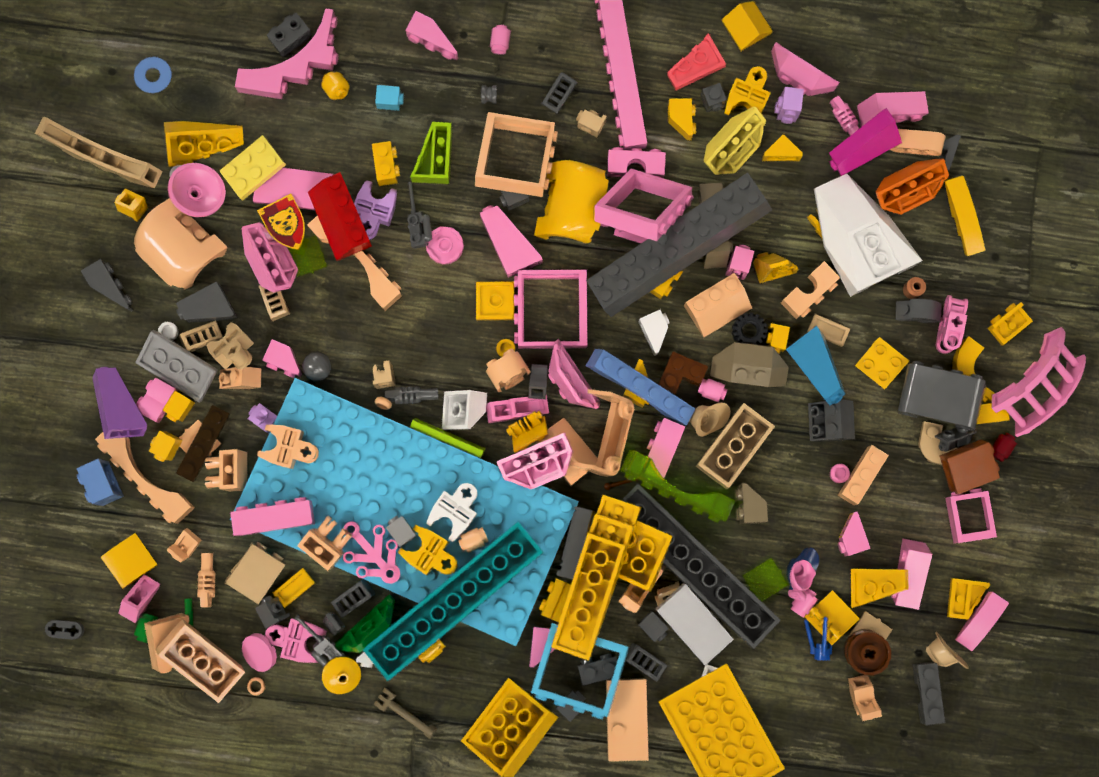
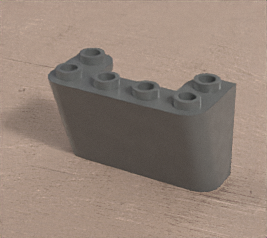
[897,361,986,432]

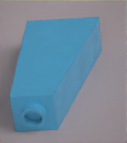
[786,326,845,405]

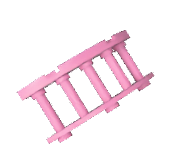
[992,327,1086,437]

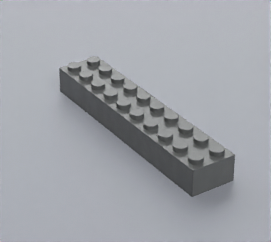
[586,172,772,317]
[622,484,781,649]

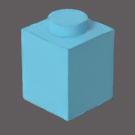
[375,85,404,111]

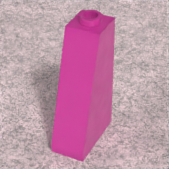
[829,108,902,176]

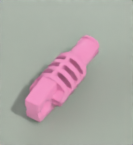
[830,96,859,136]

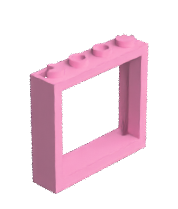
[595,169,694,241]
[514,270,587,349]

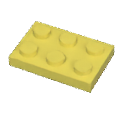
[220,135,286,200]

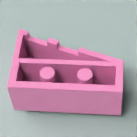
[857,91,929,127]
[891,539,932,610]

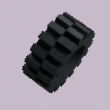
[731,313,768,345]

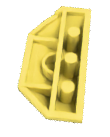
[704,107,766,175]

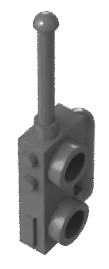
[407,181,432,249]
[295,615,347,667]

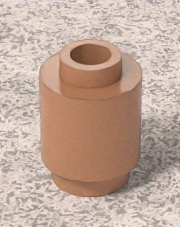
[903,277,926,299]

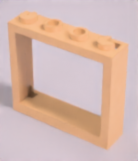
[475,112,558,197]

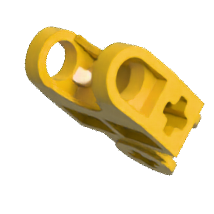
[724,66,771,116]
[398,525,458,575]

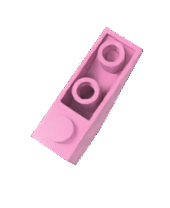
[406,11,458,60]

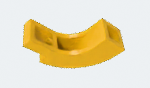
[952,336,995,403]

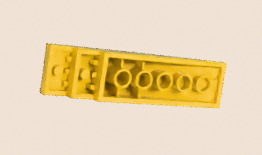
[551,495,641,661]

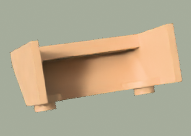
[569,389,634,477]

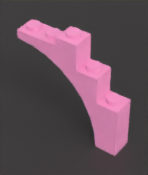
[235,9,338,99]

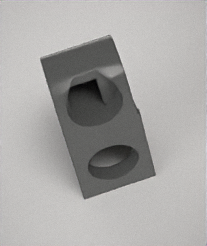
[528,364,547,400]

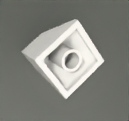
[442,390,487,430]

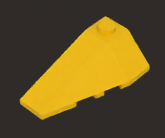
[164,121,244,167]
[753,252,799,284]

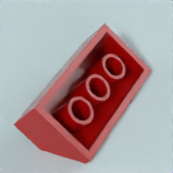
[308,172,372,261]

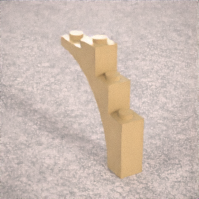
[35,117,163,188]

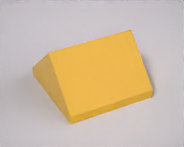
[722,1,773,51]

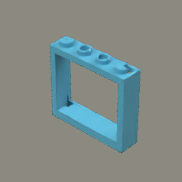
[531,623,629,719]

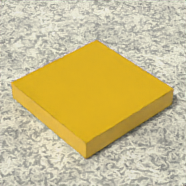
[476,282,514,320]

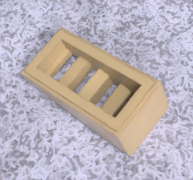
[259,286,290,321]
[179,320,223,352]

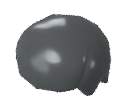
[302,351,332,381]

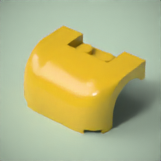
[534,160,609,243]

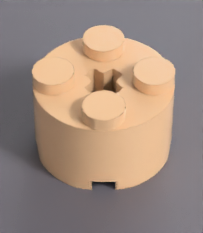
[486,349,531,392]

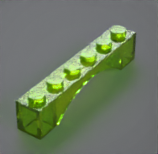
[620,450,735,523]

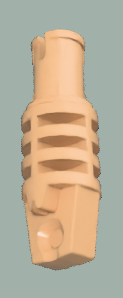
[197,553,216,608]

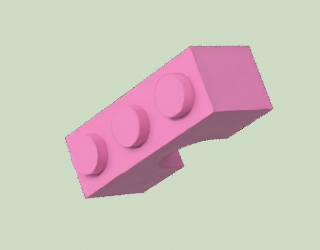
[607,147,665,178]

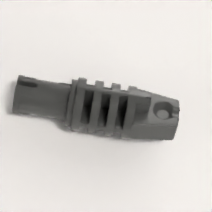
[385,386,439,404]

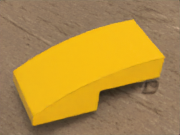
[977,403,1010,424]

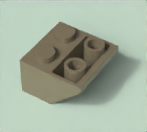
[734,483,768,524]

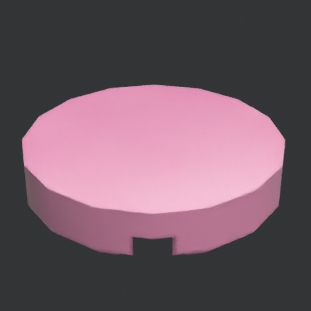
[426,227,464,265]
[242,633,277,672]

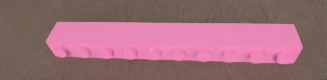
[594,0,647,151]

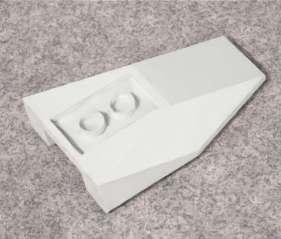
[814,174,923,297]

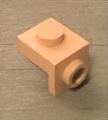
[167,528,202,562]

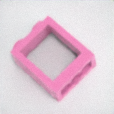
[945,488,997,543]

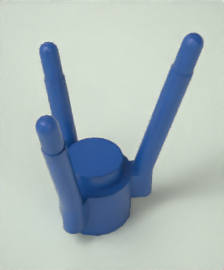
[804,617,832,660]

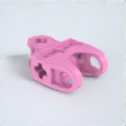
[936,295,968,354]
[265,618,327,663]

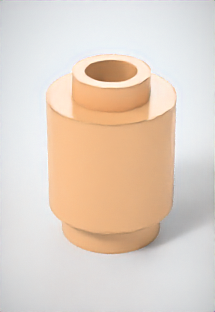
[458,527,489,553]

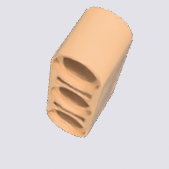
[890,129,946,156]

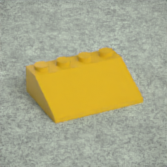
[588,513,673,592]
[461,678,558,777]

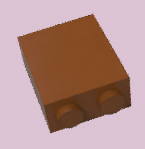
[939,439,1000,495]

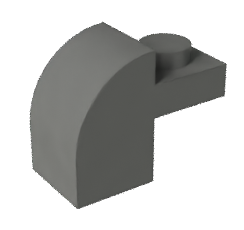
[895,299,942,323]

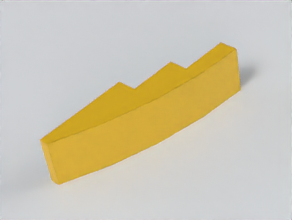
[944,175,985,256]

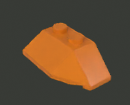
[876,158,949,215]

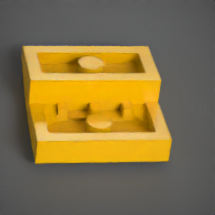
[101,533,157,589]

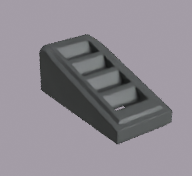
[541,71,578,114]
[331,579,376,618]
[323,612,346,636]
[625,643,668,682]

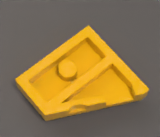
[947,578,990,620]

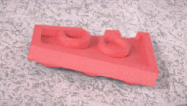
[667,34,726,90]

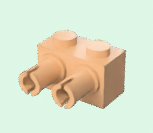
[205,449,247,492]
[297,516,352,571]

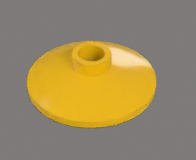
[322,656,361,694]

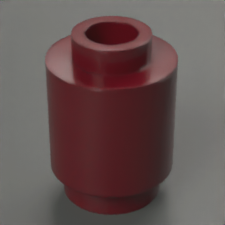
[992,433,1017,462]

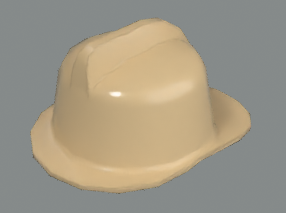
[689,402,730,437]
[926,632,969,669]

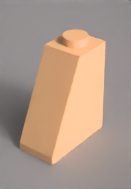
[144,613,189,673]

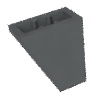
[176,281,238,323]

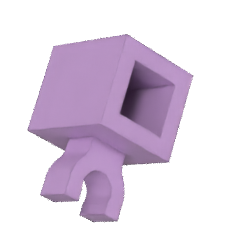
[248,403,277,434]

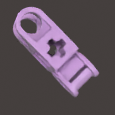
[354,181,397,240]

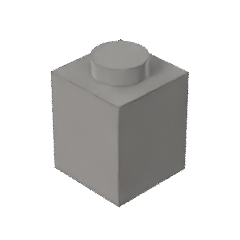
[386,516,417,547]

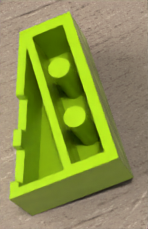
[410,122,452,184]

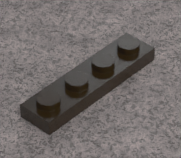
[176,405,230,482]

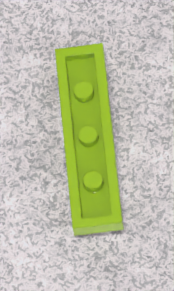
[410,418,486,458]

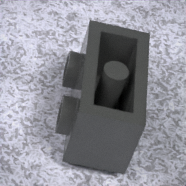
[267,13,312,58]
[578,653,617,685]

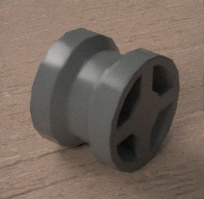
[481,85,497,104]

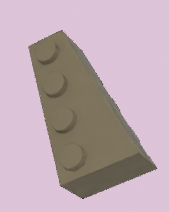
[698,183,733,269]

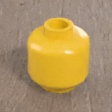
[321,72,350,100]

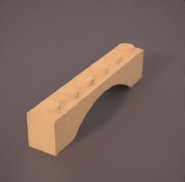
[307,216,402,311]
[95,432,195,524]

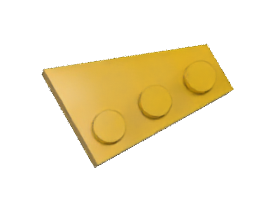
[851,569,909,608]

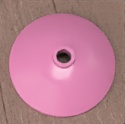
[168,163,226,217]

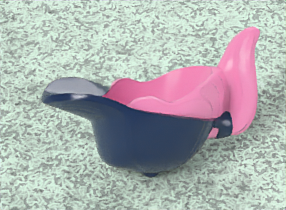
[786,547,819,601]

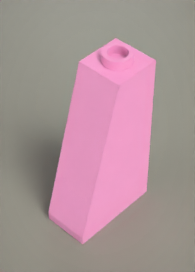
[480,205,542,278]

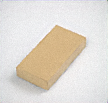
[807,314,850,347]

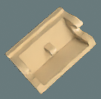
[373,360,396,389]

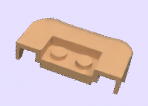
[134,198,227,290]

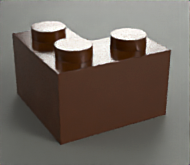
[658,352,708,395]

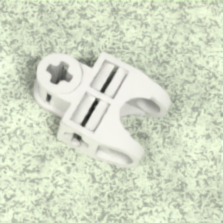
[426,483,478,542]

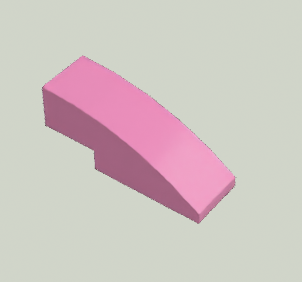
[486,395,549,423]
[955,592,1009,651]

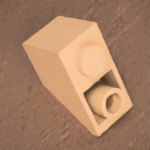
[219,367,261,389]

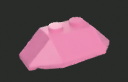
[771,42,839,96]
[242,222,298,293]
[548,339,600,409]
[497,433,573,489]

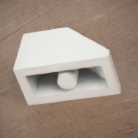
[638,310,669,356]

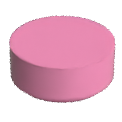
[830,464,850,483]

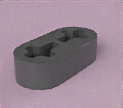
[45,620,84,640]

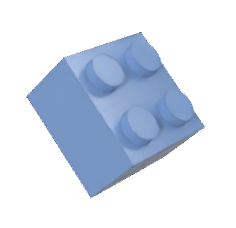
[76,459,124,506]

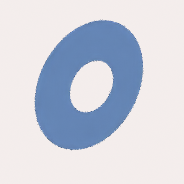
[134,57,171,93]

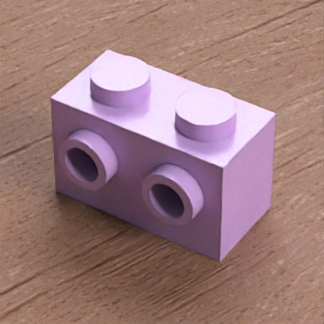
[774,87,804,124]

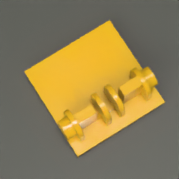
[855,337,909,389]
[506,411,548,453]
[804,590,860,645]

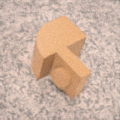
[848,675,882,721]

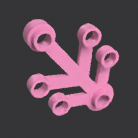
[343,521,400,584]

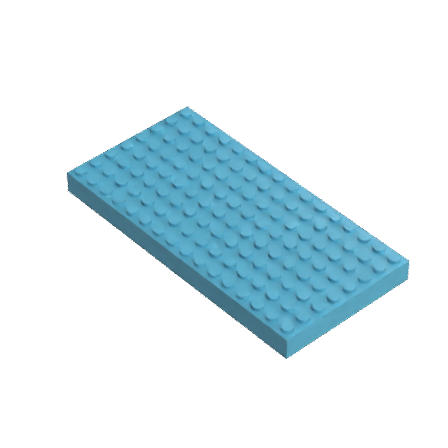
[230,378,579,646]

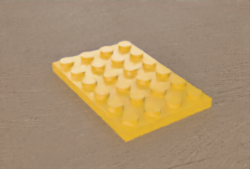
[658,663,785,777]

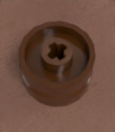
[844,629,891,675]

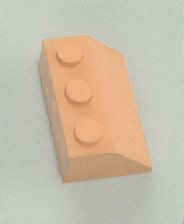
[684,273,752,338]
[535,418,597,486]

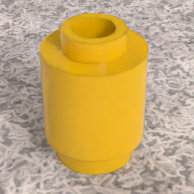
[418,639,446,663]

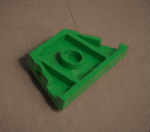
[335,594,395,653]

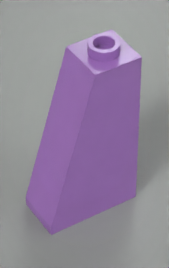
[93,367,147,439]

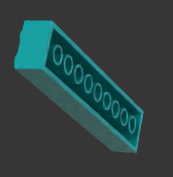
[363,522,543,681]

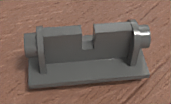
[935,427,977,452]

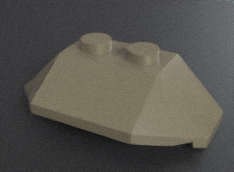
[710,342,789,387]

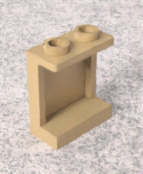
[225,542,285,604]

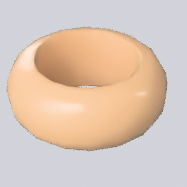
[375,397,392,410]
[247,677,265,696]

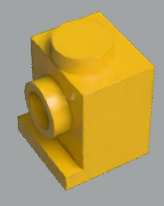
[114,189,148,222]
[766,323,790,354]

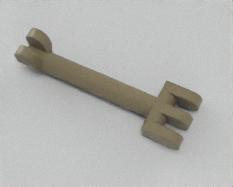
[374,688,437,739]

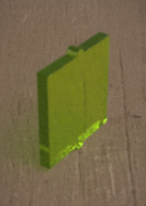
[287,236,327,277]
[743,558,788,602]

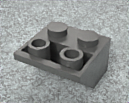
[808,400,855,441]

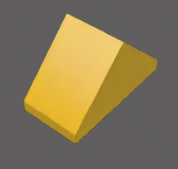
[762,134,803,161]

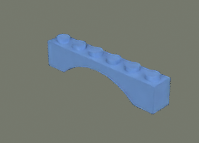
[586,349,695,426]

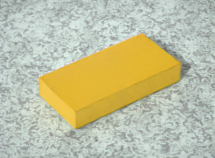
[273,568,316,608]

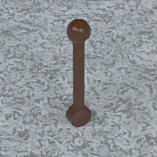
[604,475,643,490]

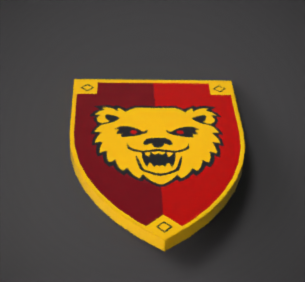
[257,194,305,250]

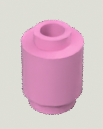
[490,25,511,54]
[698,378,728,402]
[791,589,818,618]

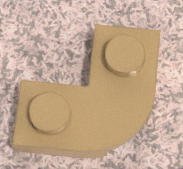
[919,421,957,465]

